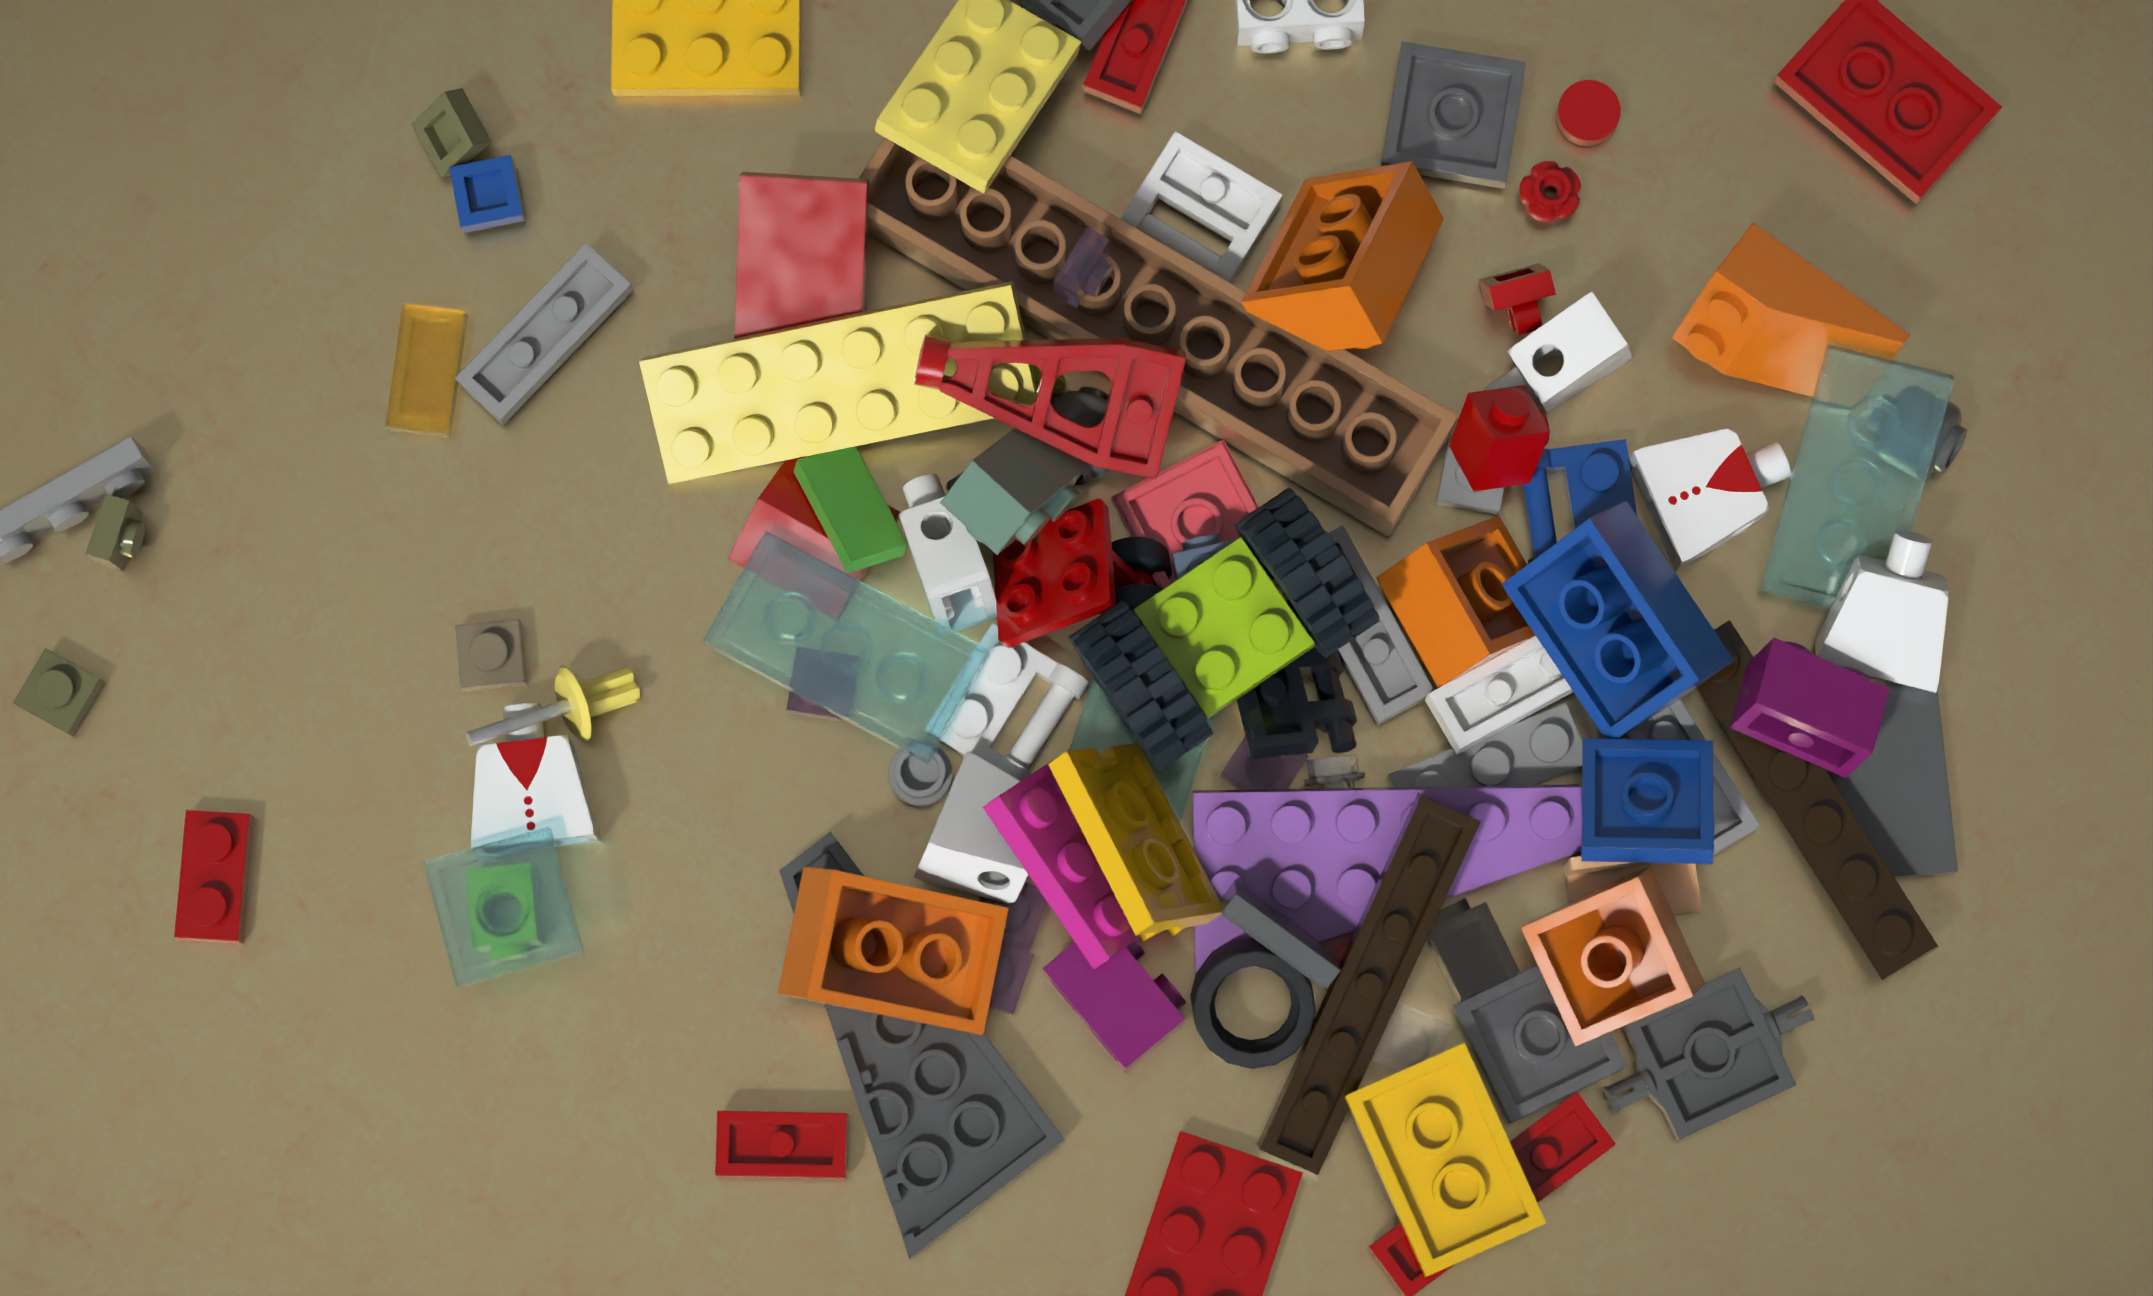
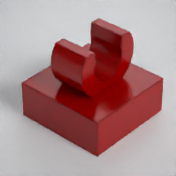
[1479,263,1556,335]

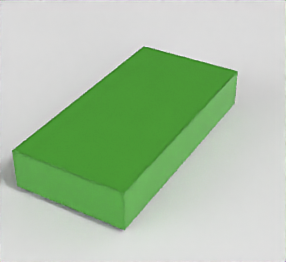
[793,446,908,573]

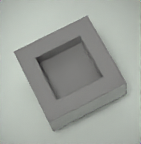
[1436,439,1504,516]

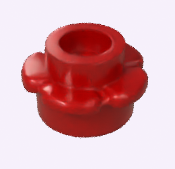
[1519,161,1581,222]

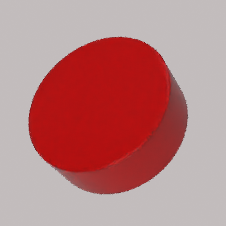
[1556,80,1621,146]

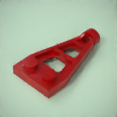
[914,334,1186,480]

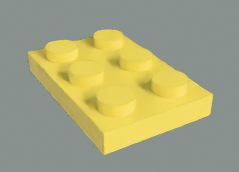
[875,0,1081,194]

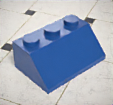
[1501,501,1735,739]

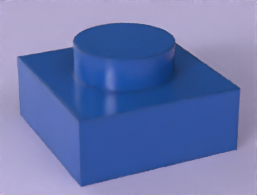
[449,155,525,233]

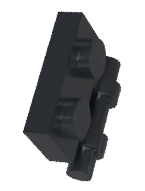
[1237,647,1357,760]

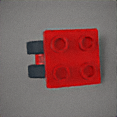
[993,498,1172,648]

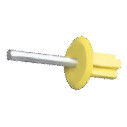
[465,666,640,746]

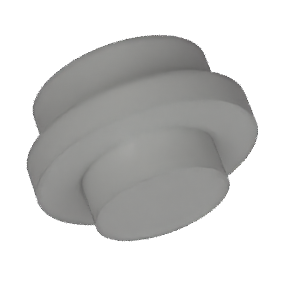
[889,742,953,806]

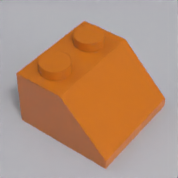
[1376,515,1536,688]
[1521,865,1705,1046]

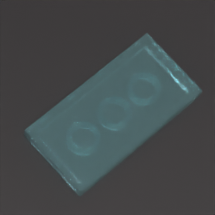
[1760,344,1955,608]
[702,531,990,764]

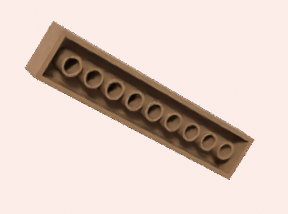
[859,137,1459,537]

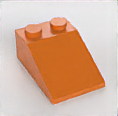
[1672,223,1910,408]
[778,867,1009,1035]

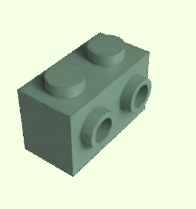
[940,428,1088,555]

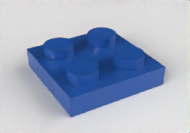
[1581,738,1714,864]

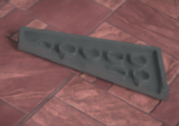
[779,832,1065,1259]

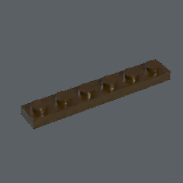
[1697,620,1939,982]
[1257,792,1480,1175]

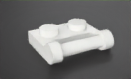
[1121,131,1283,284]
[925,623,1090,781]

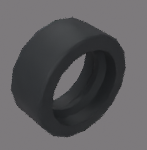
[1190,938,1316,1069]

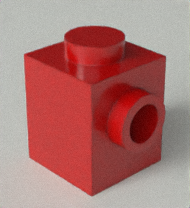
[1449,385,1550,492]

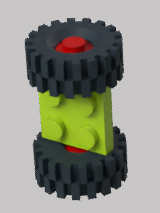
[1069,487,1380,771]

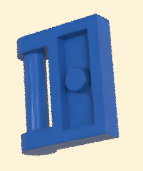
[1523,439,1638,564]

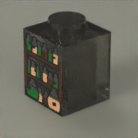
[1426,898,1520,1004]

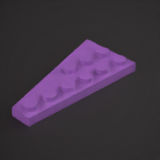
[1193,784,1582,975]

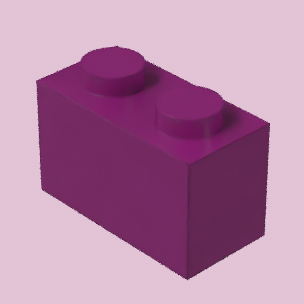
[1730,637,1890,778]
[1042,940,1186,1073]

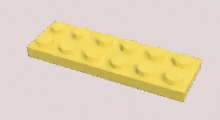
[639,281,1037,484]

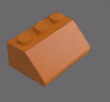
[1241,161,1444,352]

